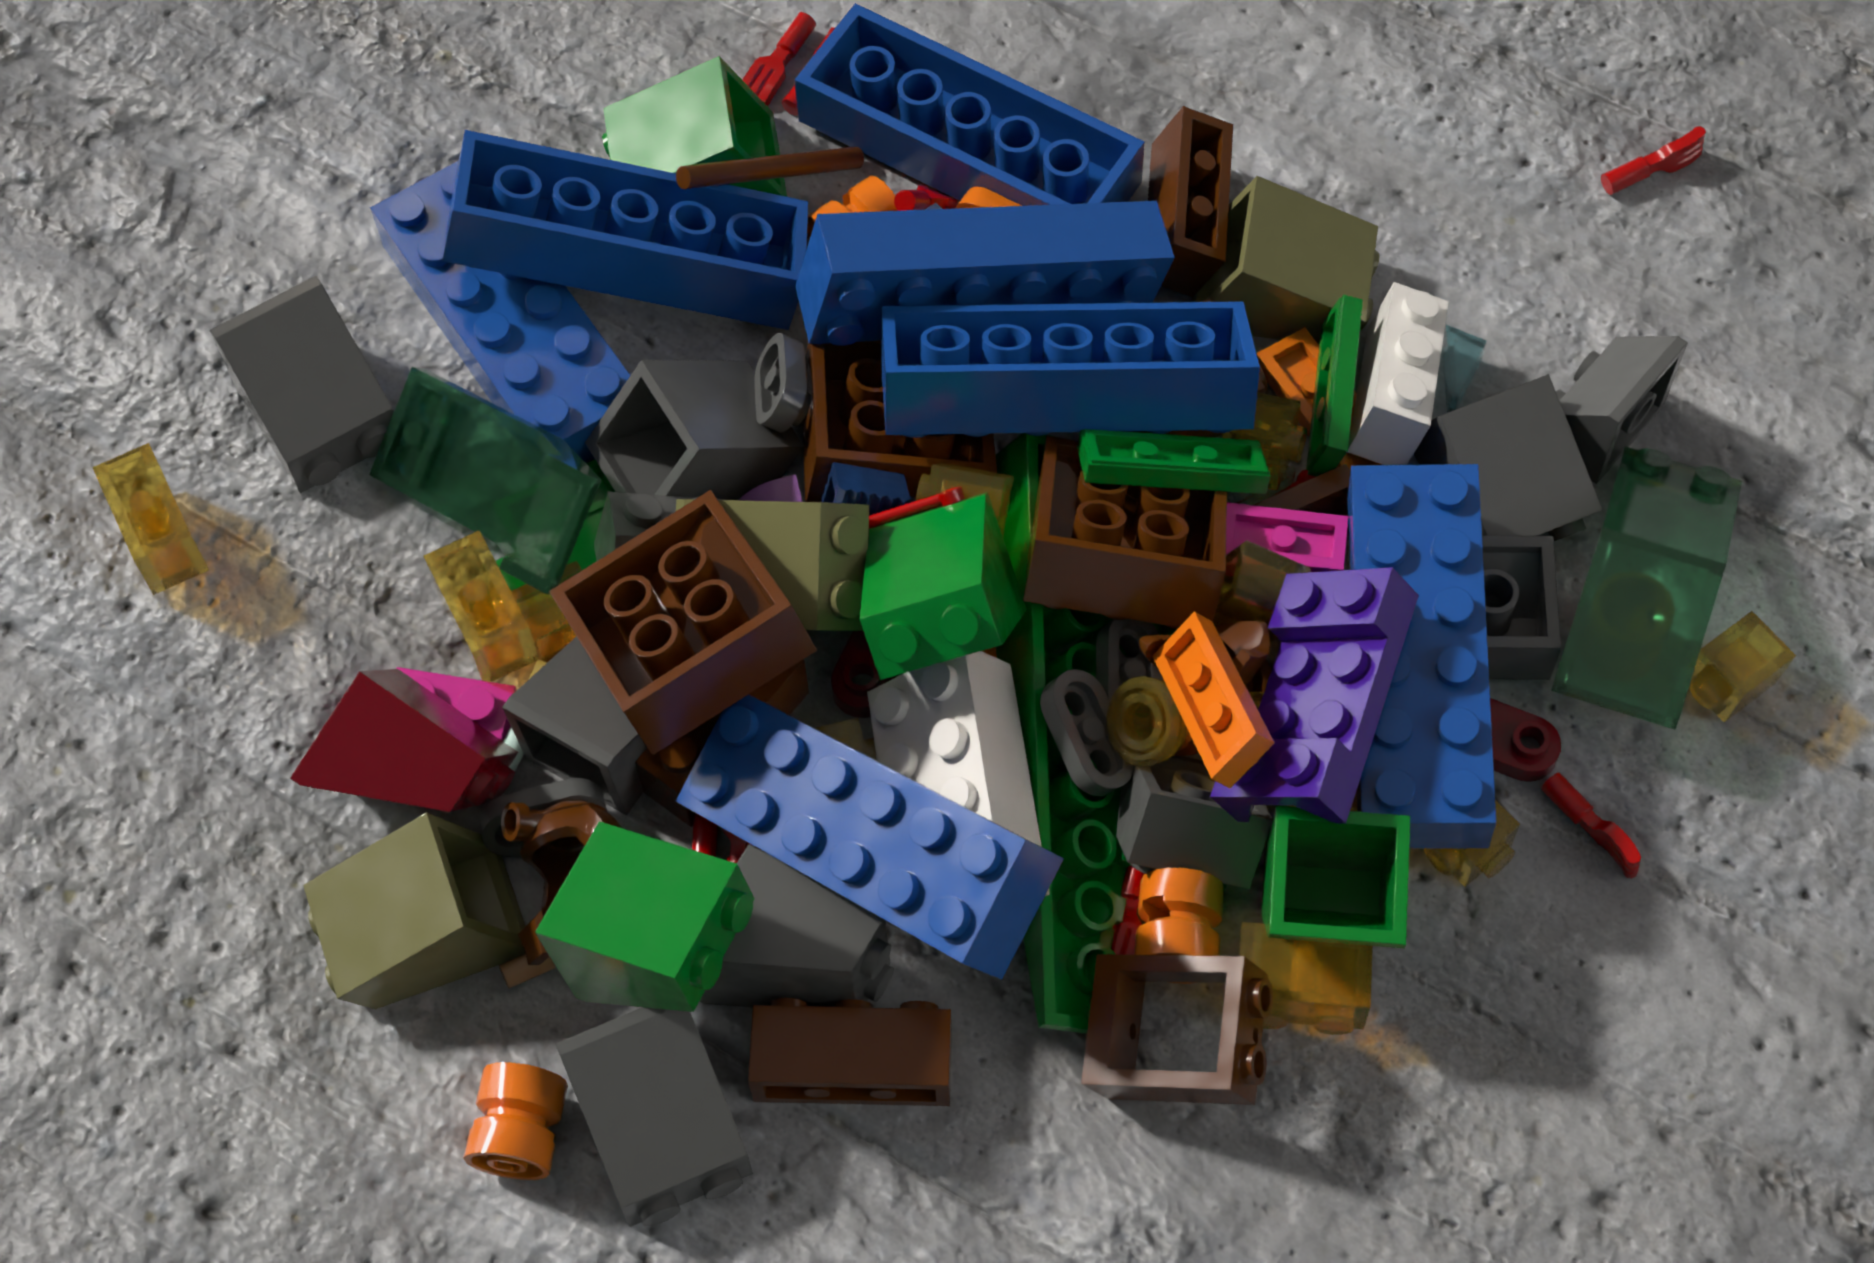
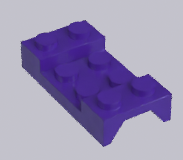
[1210,567,1419,824]

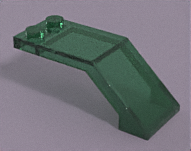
[369,366,601,595]
[1551,446,1742,730]

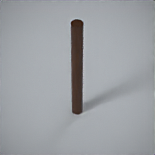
[676,147,864,189]

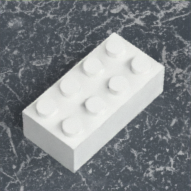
[867,651,1050,896]

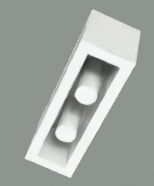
[1348,282,1449,465]

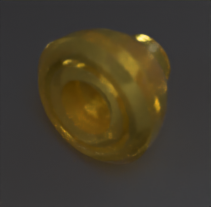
[1106,676,1188,767]

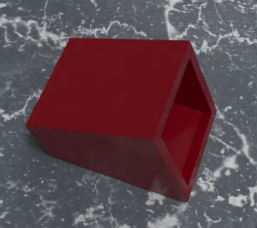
[290,669,519,812]

